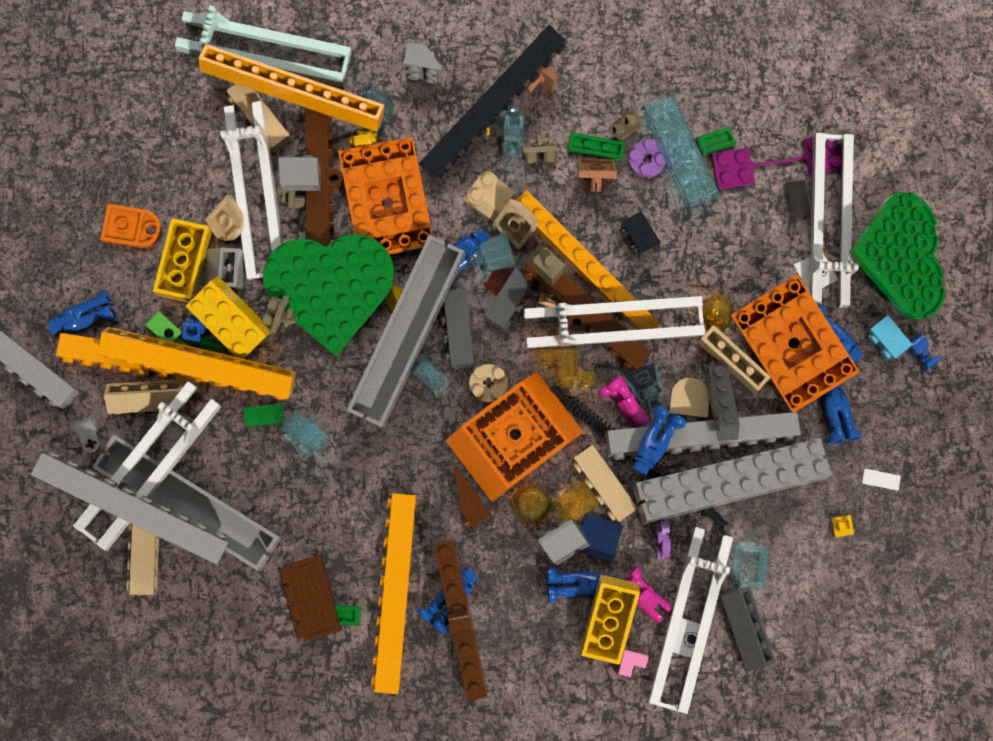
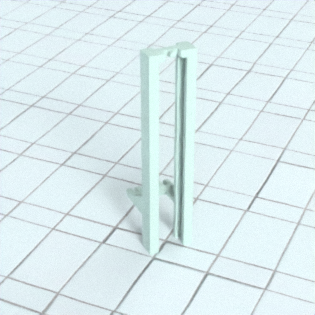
[175,6,352,87]

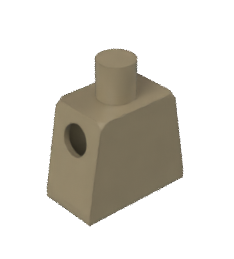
[524,247,565,286]

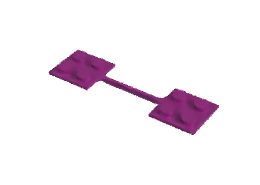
[712,134,842,190]

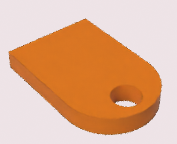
[100,204,162,248]

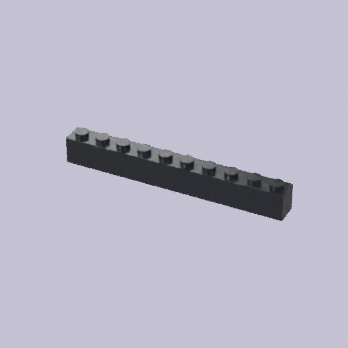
[418,24,567,181]

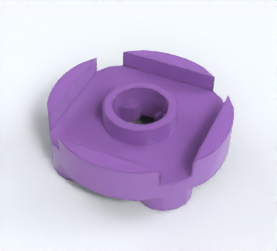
[629,139,667,178]
[654,520,671,559]

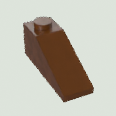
[454,467,492,529]

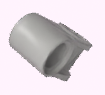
[73,417,104,456]

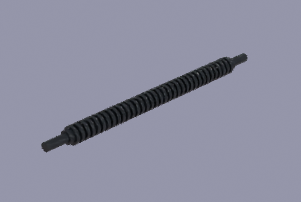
[549,384,728,529]

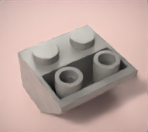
[404,42,442,84]
[278,155,321,191]
[205,248,245,289]
[538,519,590,565]

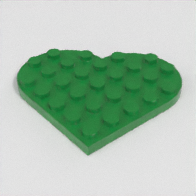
[849,192,946,319]
[263,234,394,356]

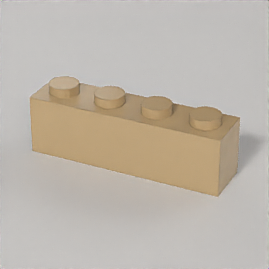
[227,84,291,153]
[698,325,771,394]
[104,379,187,414]
[572,445,638,523]
[127,523,159,595]

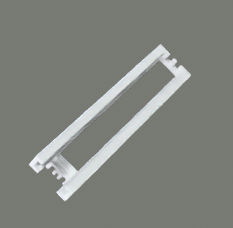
[221,101,283,280]
[809,133,859,308]
[523,296,705,349]
[73,381,221,551]
[648,527,733,714]

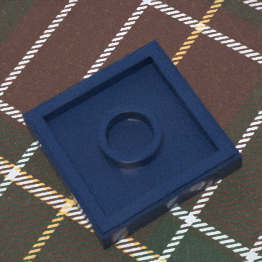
[580,513,623,563]

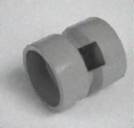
[162,412,194,442]

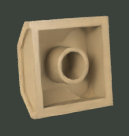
[464,170,516,222]
[493,199,538,250]

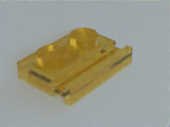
[551,481,599,521]

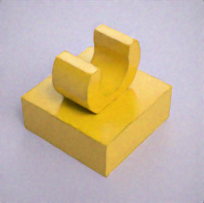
[385,285,404,311]
[830,515,854,537]

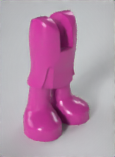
[597,375,649,428]
[625,566,672,623]

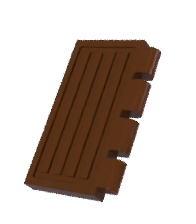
[279,554,342,642]

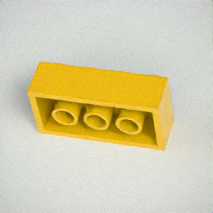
[153,218,212,303]
[186,276,271,359]
[581,574,640,665]

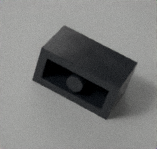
[620,211,661,258]

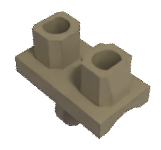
[609,108,644,141]
[522,132,557,163]
[276,188,306,212]
[262,295,297,334]

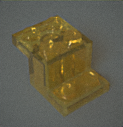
[537,349,598,389]

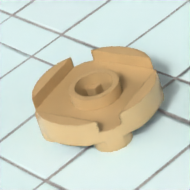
[469,364,508,403]

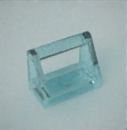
[732,546,769,588]

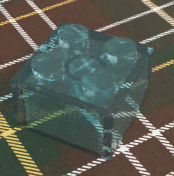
[282,411,330,457]

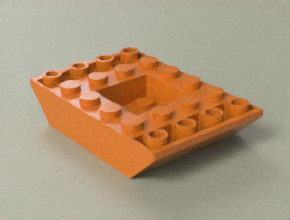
[338,137,433,255]
[731,274,860,413]
[445,372,584,502]

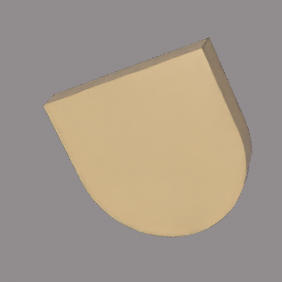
[205,195,244,241]
[669,378,710,418]

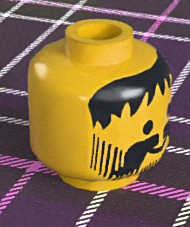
[350,128,378,148]

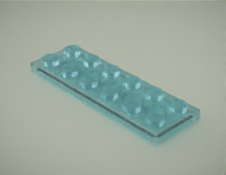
[641,96,720,208]

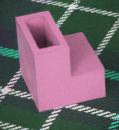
[616,650,649,677]

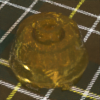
[696,293,734,331]
[513,484,552,523]

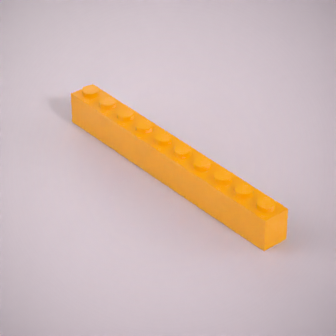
[198,44,384,132]
[516,190,661,341]
[98,327,296,400]
[56,333,242,391]
[371,493,416,694]

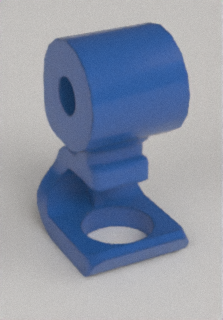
[183,315,206,342]
[908,334,942,372]

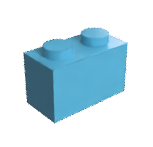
[866,315,913,362]

